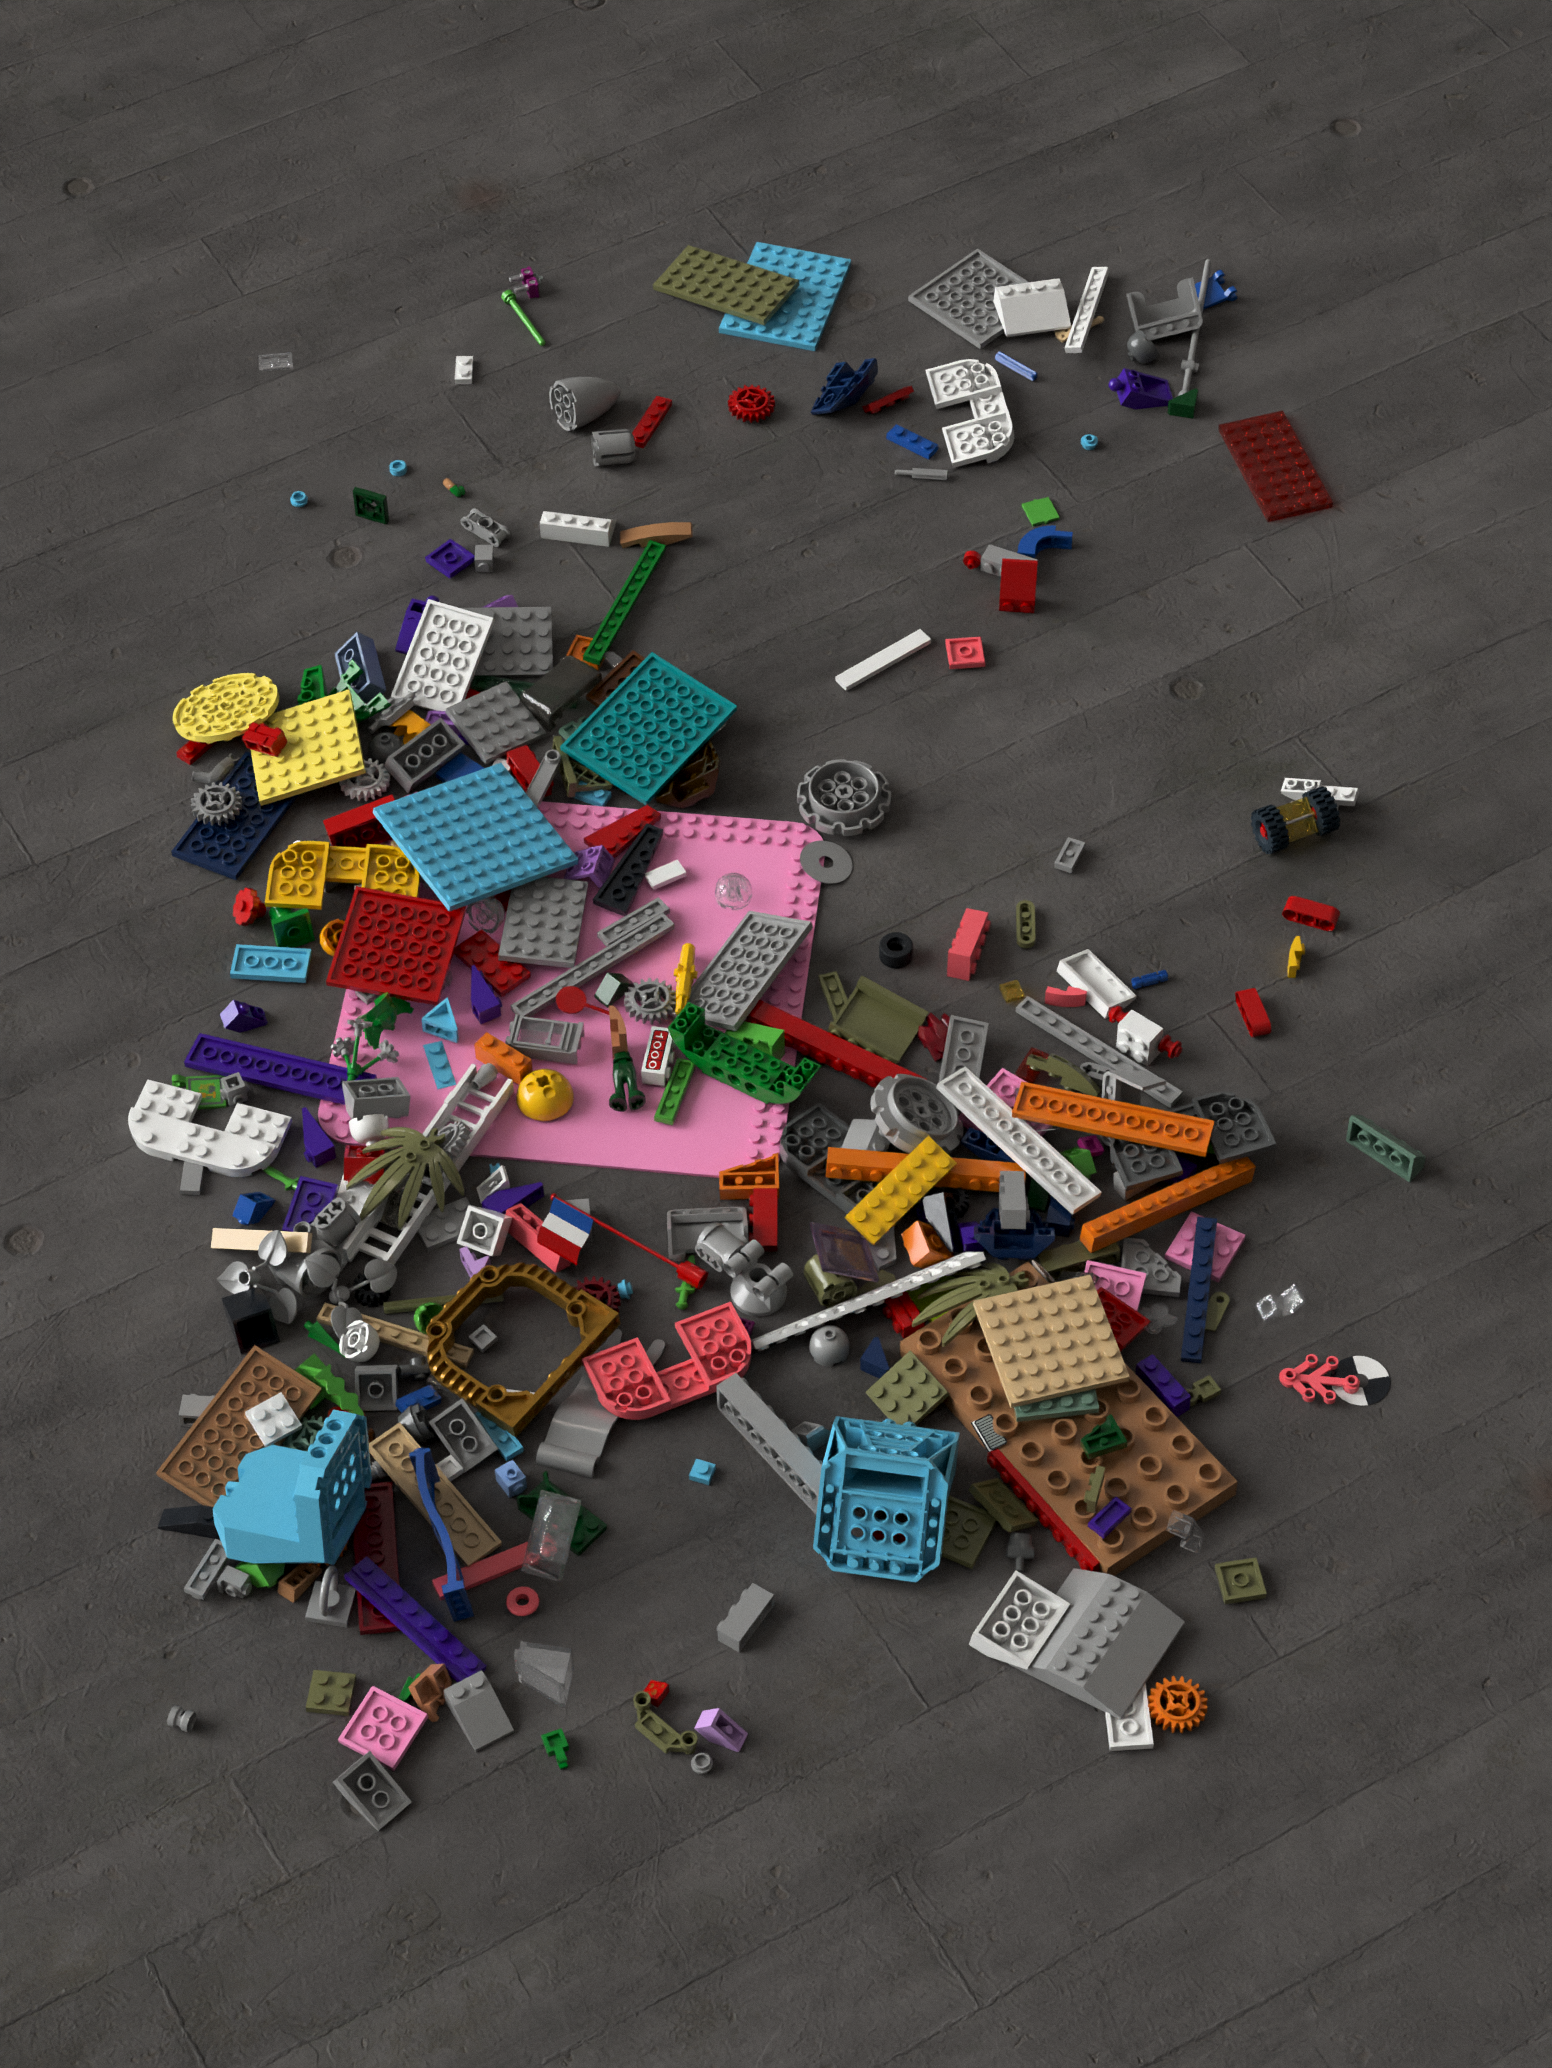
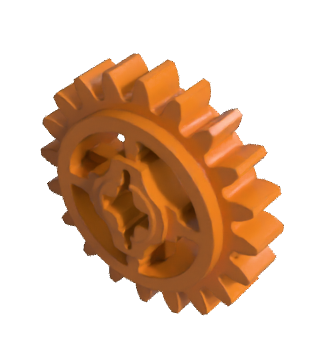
[1148,1676,1208,1734]

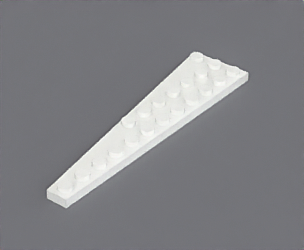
[751,1251,986,1351]

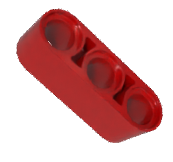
[1282,896,1340,931]
[1235,988,1271,1037]

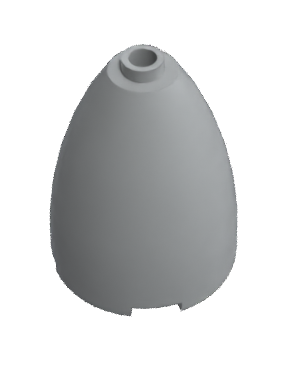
[549,377,620,431]

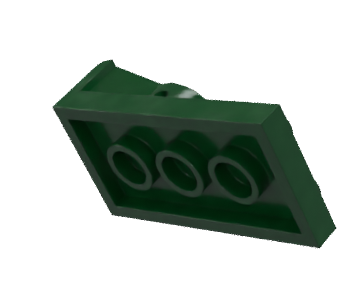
[516,1471,607,1556]

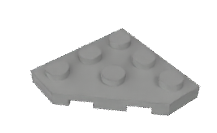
[1121,1238,1181,1297]

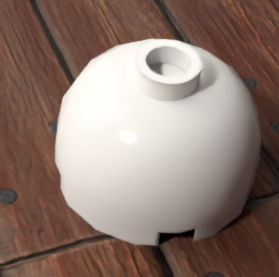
[349,1114,389,1147]
[339,1320,380,1363]

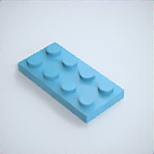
[230,944,312,983]

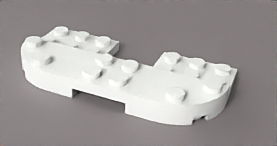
[926,359,1014,468]
[128,1079,292,1177]

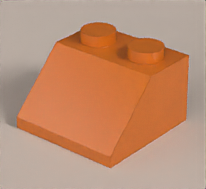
[901,1220,954,1269]

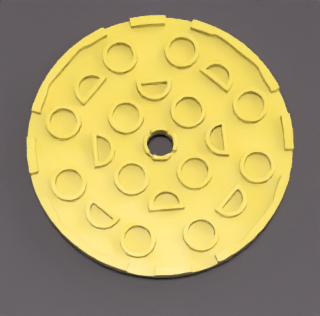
[173,673,279,744]

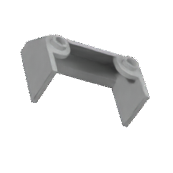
[1100,1070,1166,1147]

